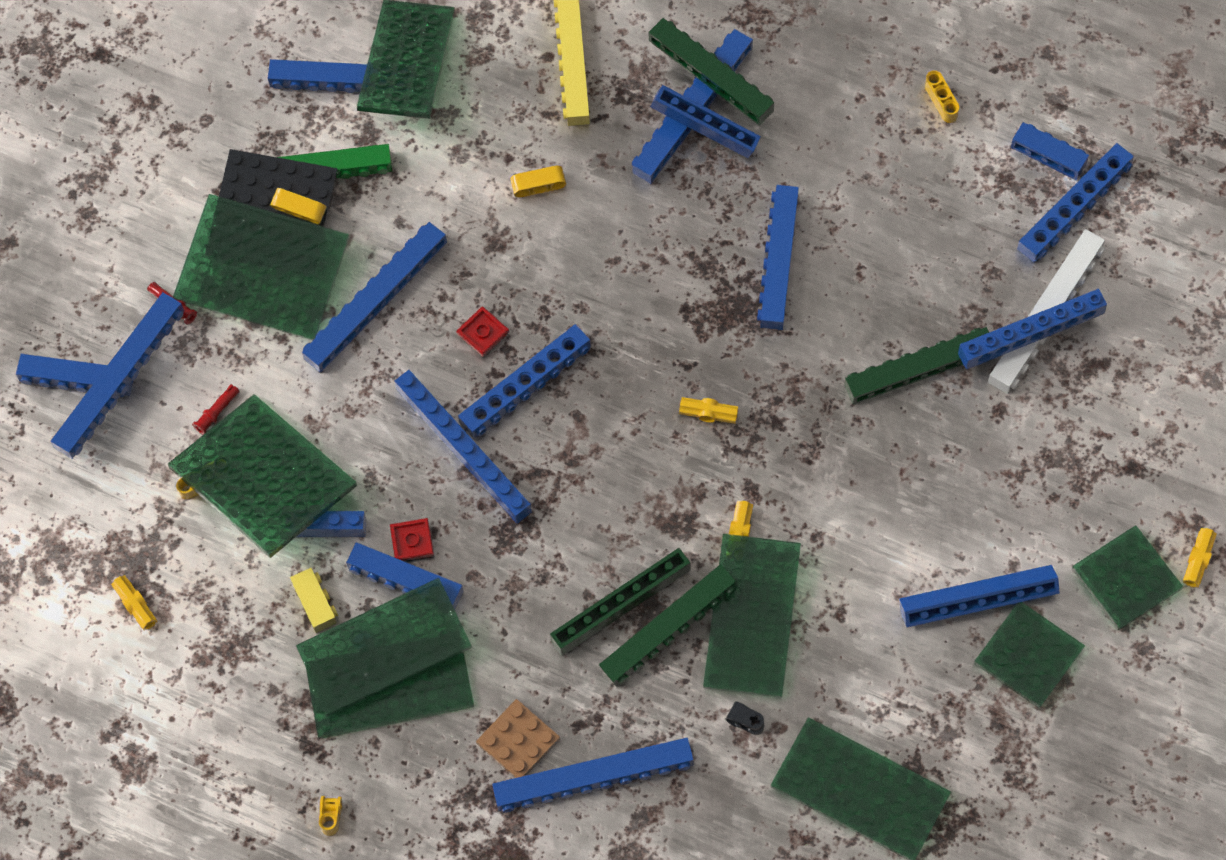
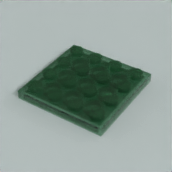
[1072,525,1183,630]
[974,602,1085,709]

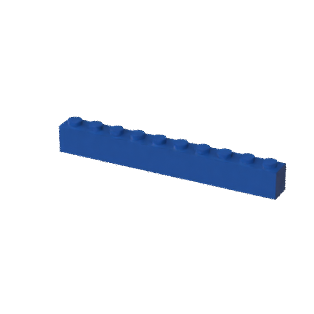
[632,29,753,184]
[302,222,447,373]
[50,292,184,459]
[394,370,532,524]
[492,737,694,813]

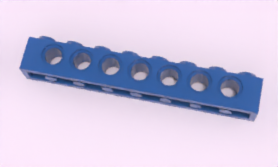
[1017,143,1134,263]
[958,289,1107,370]
[458,324,591,439]

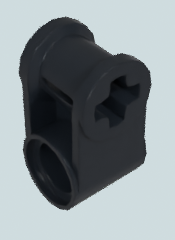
[725,701,765,735]

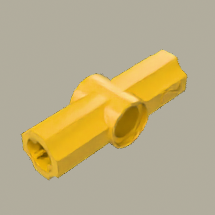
[679,397,738,424]
[726,501,753,561]
[1183,528,1217,588]
[111,575,158,630]

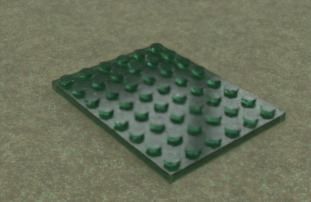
[173,194,350,341]
[168,394,357,558]

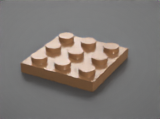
[476,699,560,778]

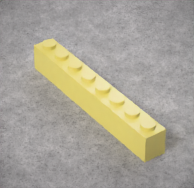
[553,0,590,126]

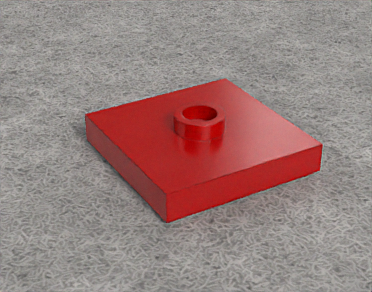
[456,306,510,357]
[390,518,434,561]

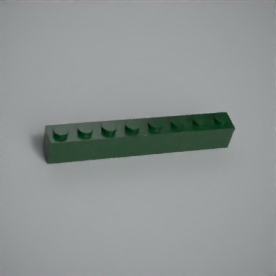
[648,18,774,126]
[844,327,989,405]
[550,548,691,656]
[599,564,738,687]

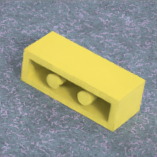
[290,568,338,633]

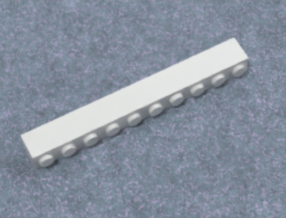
[988,229,1105,394]

